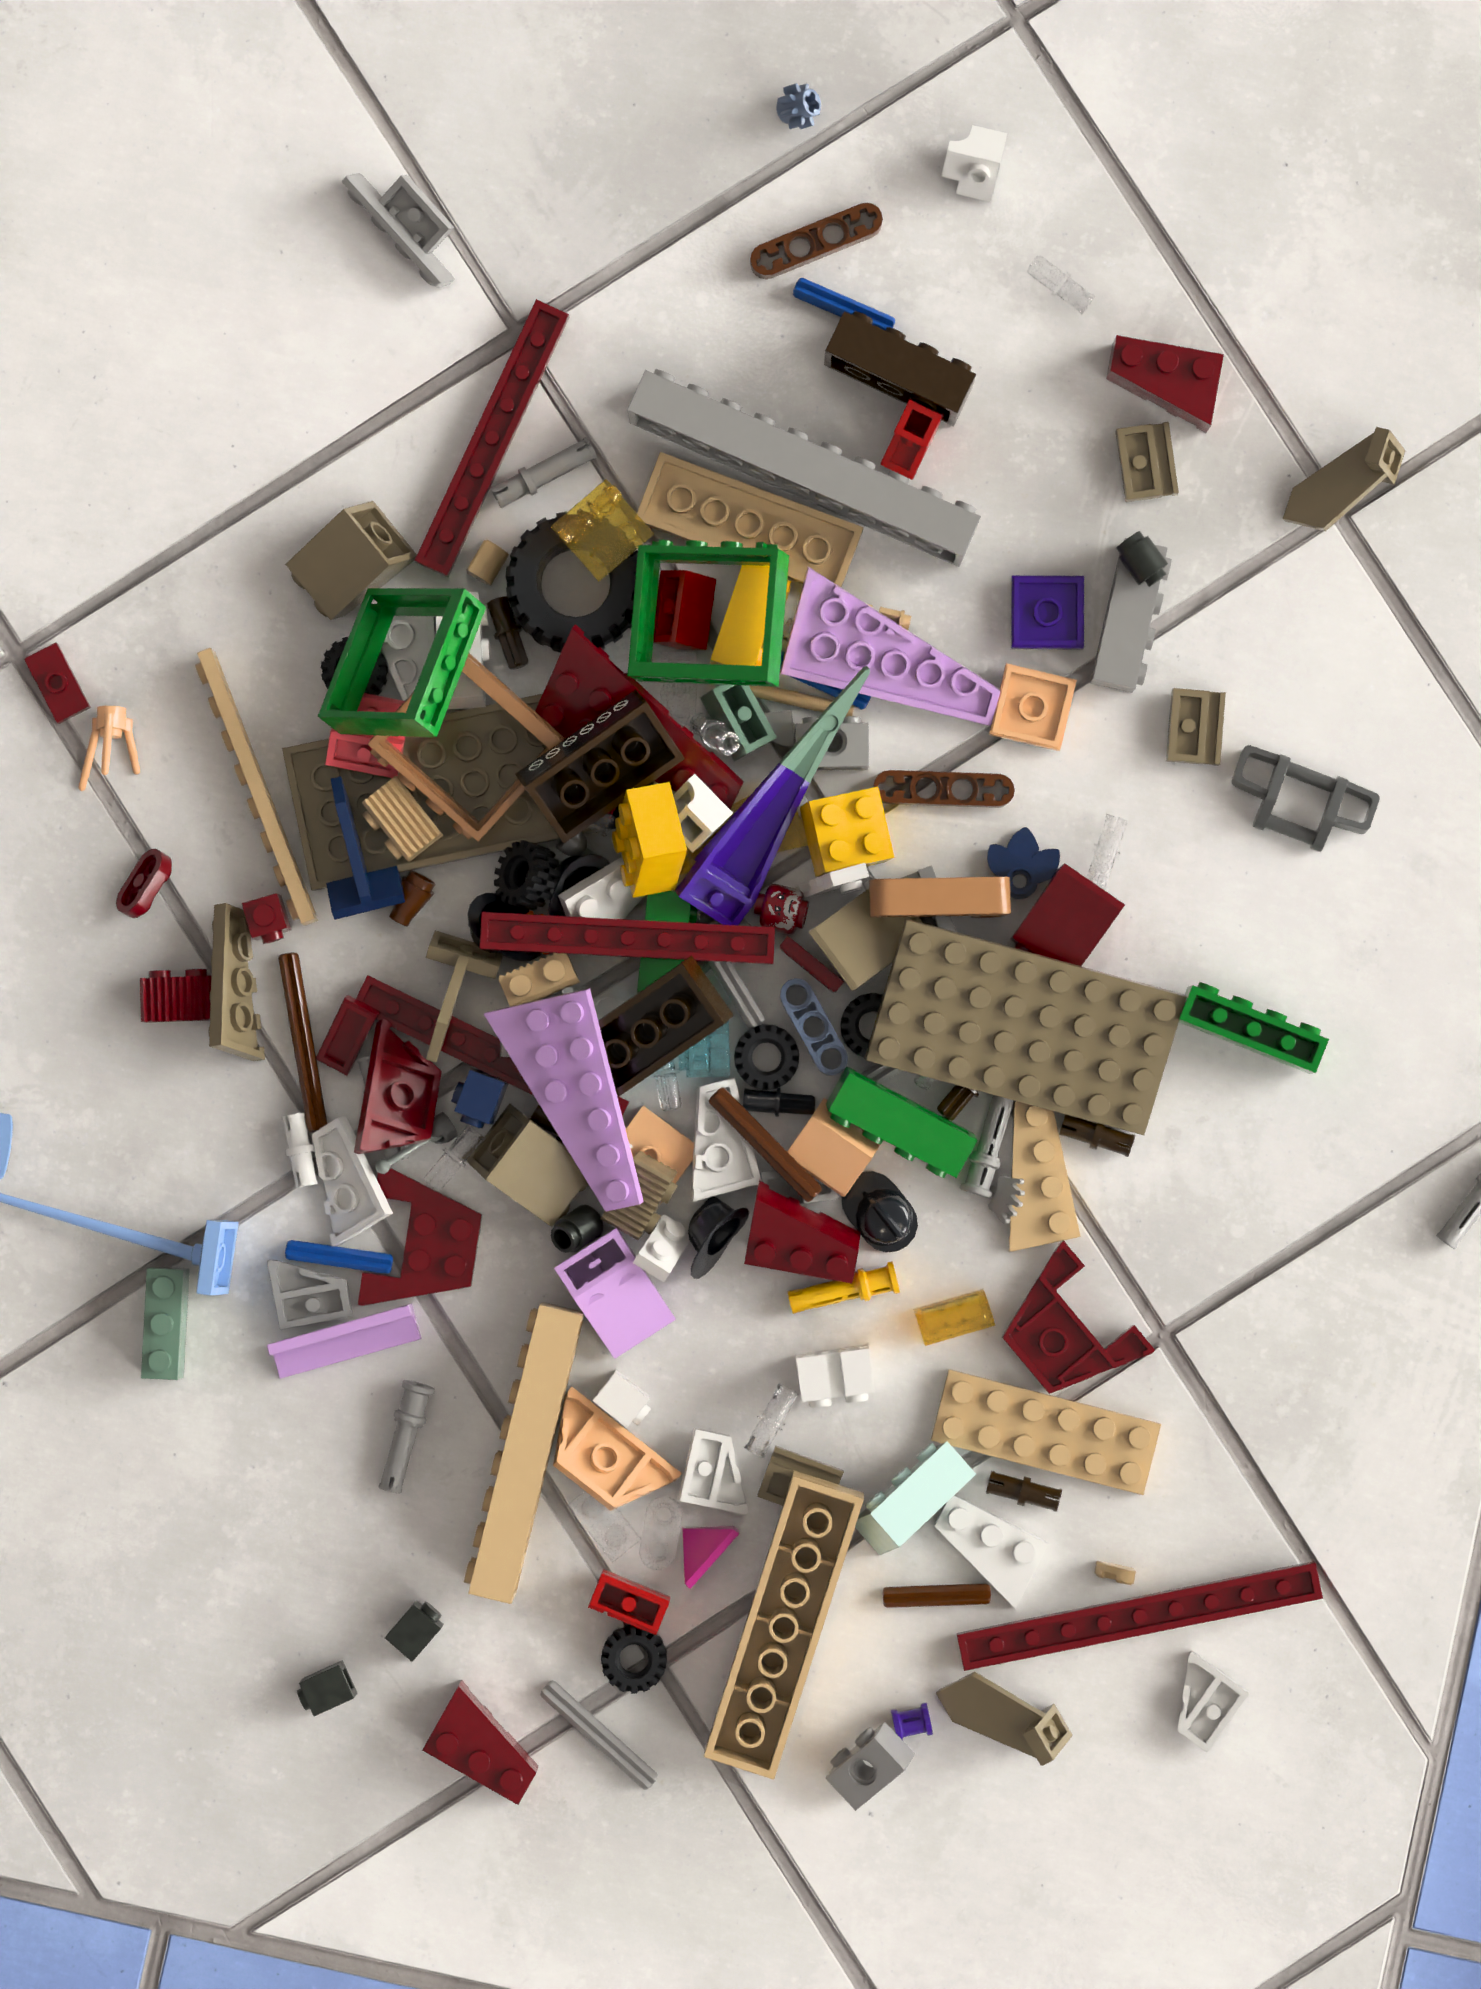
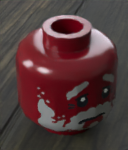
[754,884,809,935]

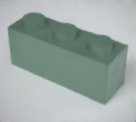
[141,1267,190,1380]

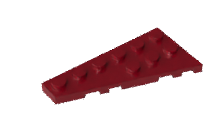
[535,624,744,810]

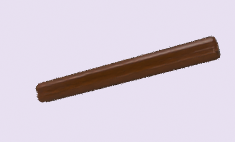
[278,952,327,1131]

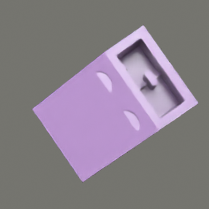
[554,1228,676,1359]

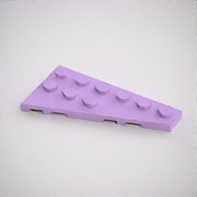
[780,567,1000,726]
[484,988,644,1212]

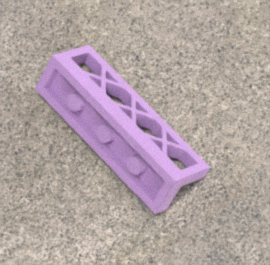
[267,1304,422,1379]

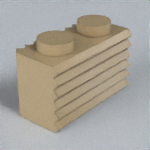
[362,776,443,862]
[498,953,580,1006]

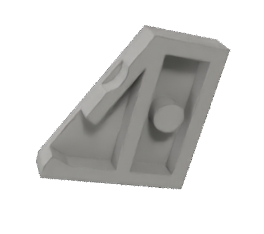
[267,1260,353,1330]

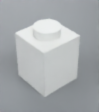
[593,1370,651,1428]

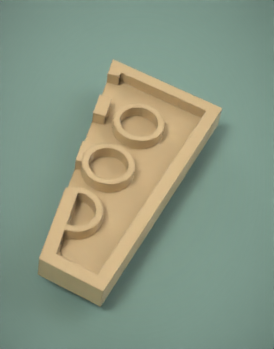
[1009,1101,1081,1252]

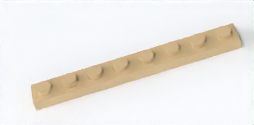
[195,648,319,926]

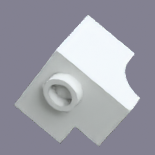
[941,125,1007,202]
[673,774,733,852]

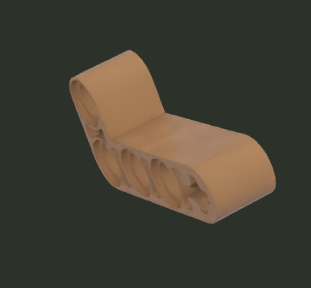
[869,877,1011,918]

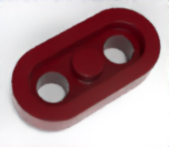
[116,849,172,918]

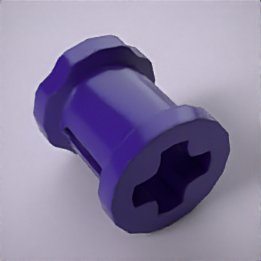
[891,1702,933,1740]

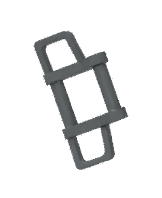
[1231,745,1380,852]

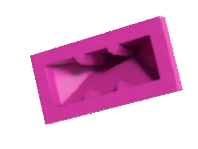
[682,1526,739,1589]

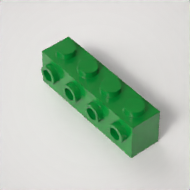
[1178,982,1329,1074]
[826,1066,978,1178]

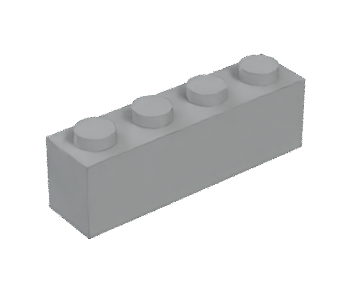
[1090,538,1172,693]

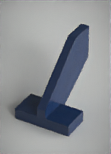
[326,776,405,920]

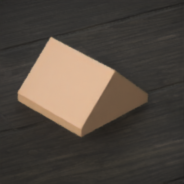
[787,1098,880,1197]

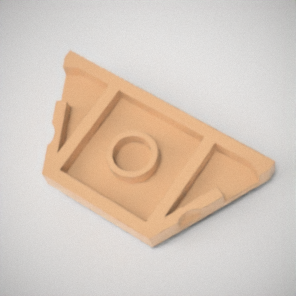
[553,1387,682,1511]

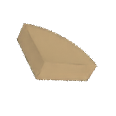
[1094,1561,1136,1585]

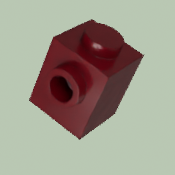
[242,893,292,944]

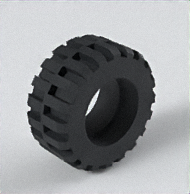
[505,511,638,653]

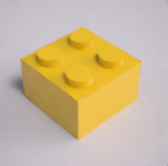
[800,787,895,877]

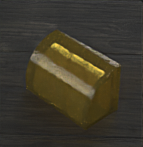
[913,1289,996,1346]

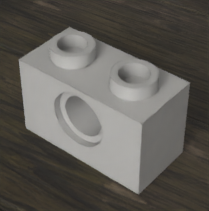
[795,716,869,770]
[825,1722,915,1811]

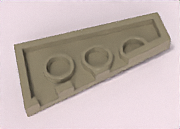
[208,903,265,1061]

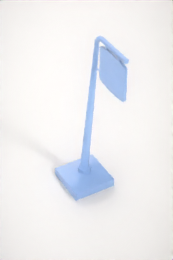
[0,1113,239,1296]

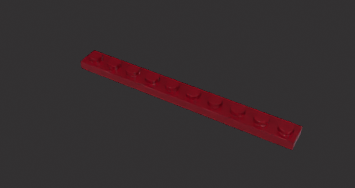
[956,1561,1323,1671]

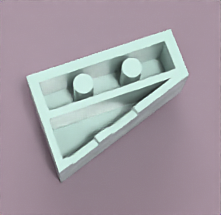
[855,1441,976,1555]

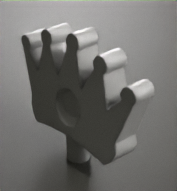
[988,1176,1025,1224]

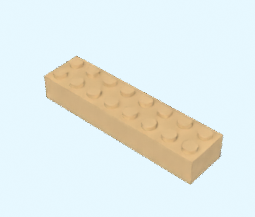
[464,1302,584,1604]
[704,1470,864,1780]

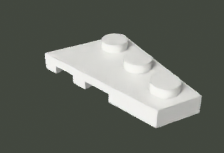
[558,857,646,957]
[690,1078,762,1202]
[312,1116,393,1247]

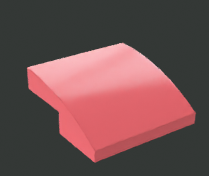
[325,693,406,778]

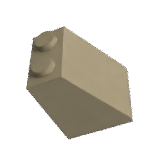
[285,501,417,620]
[809,889,923,991]
[466,1103,589,1227]

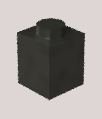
[385,1600,444,1662]
[297,1660,358,1716]

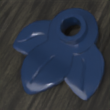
[987,827,1060,899]

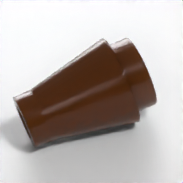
[389,870,436,927]

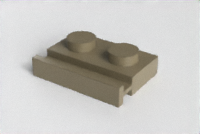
[1115,422,1179,502]
[1166,688,1226,766]
[757,1445,844,1506]

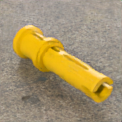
[787,1261,900,1314]

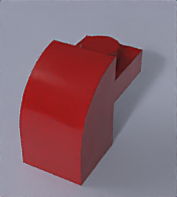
[880,399,943,480]

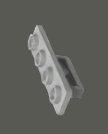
[342,173,455,288]

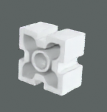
[795,1345,875,1408]

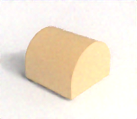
[466,539,509,586]

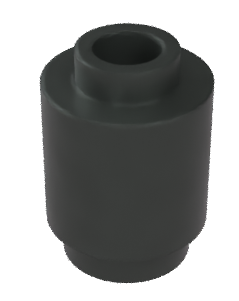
[1116,531,1168,587]
[551,1205,604,1253]

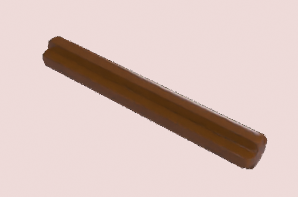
[709,1087,822,1202]

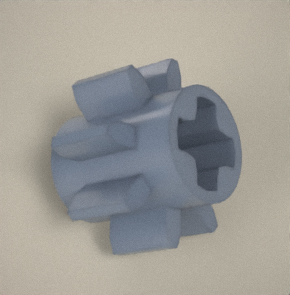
[776,83,821,130]

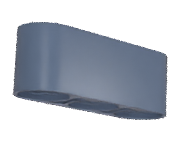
[780,978,848,1076]

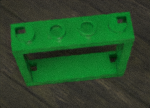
[627,540,789,687]
[317,588,486,737]

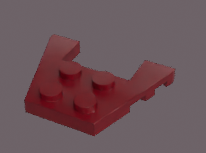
[358,1167,483,1306]
[1002,1241,1155,1394]

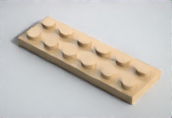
[635,452,864,587]
[931,1369,1161,1495]

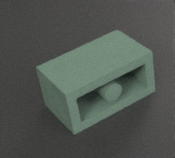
[700,685,777,761]

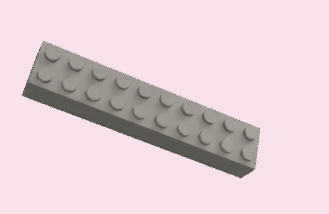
[628,369,981,567]

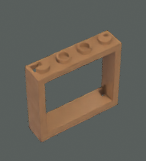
[368,653,566,842]

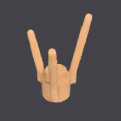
[78,706,140,791]

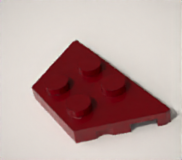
[354,1019,442,1154]

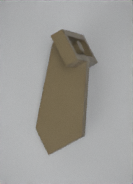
[1283,427,1405,531]
[426,930,503,1062]
[936,1672,1073,1766]

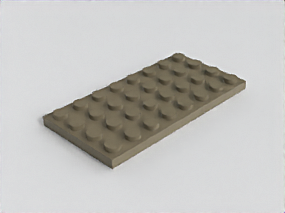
[282,694,596,891]
[865,918,1186,1135]

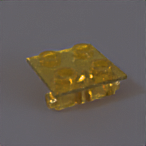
[551,479,654,582]

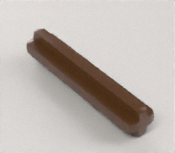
[882,1583,991,1608]

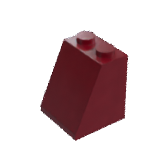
[1010,863,1125,966]

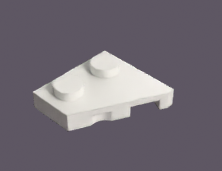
[796,863,869,899]
[678,1428,748,1515]
[1177,1651,1250,1753]

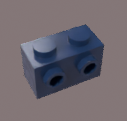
[451,1070,508,1129]

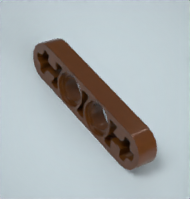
[750,203,883,279]
[873,770,1015,808]

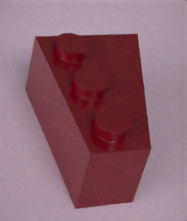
[1106,335,1224,433]
[744,1180,861,1284]
[422,1680,539,1805]

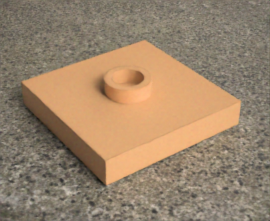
[989,663,1077,751]
[626,1106,694,1206]

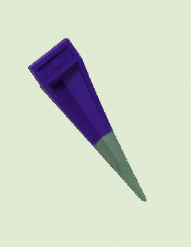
[675,666,870,925]

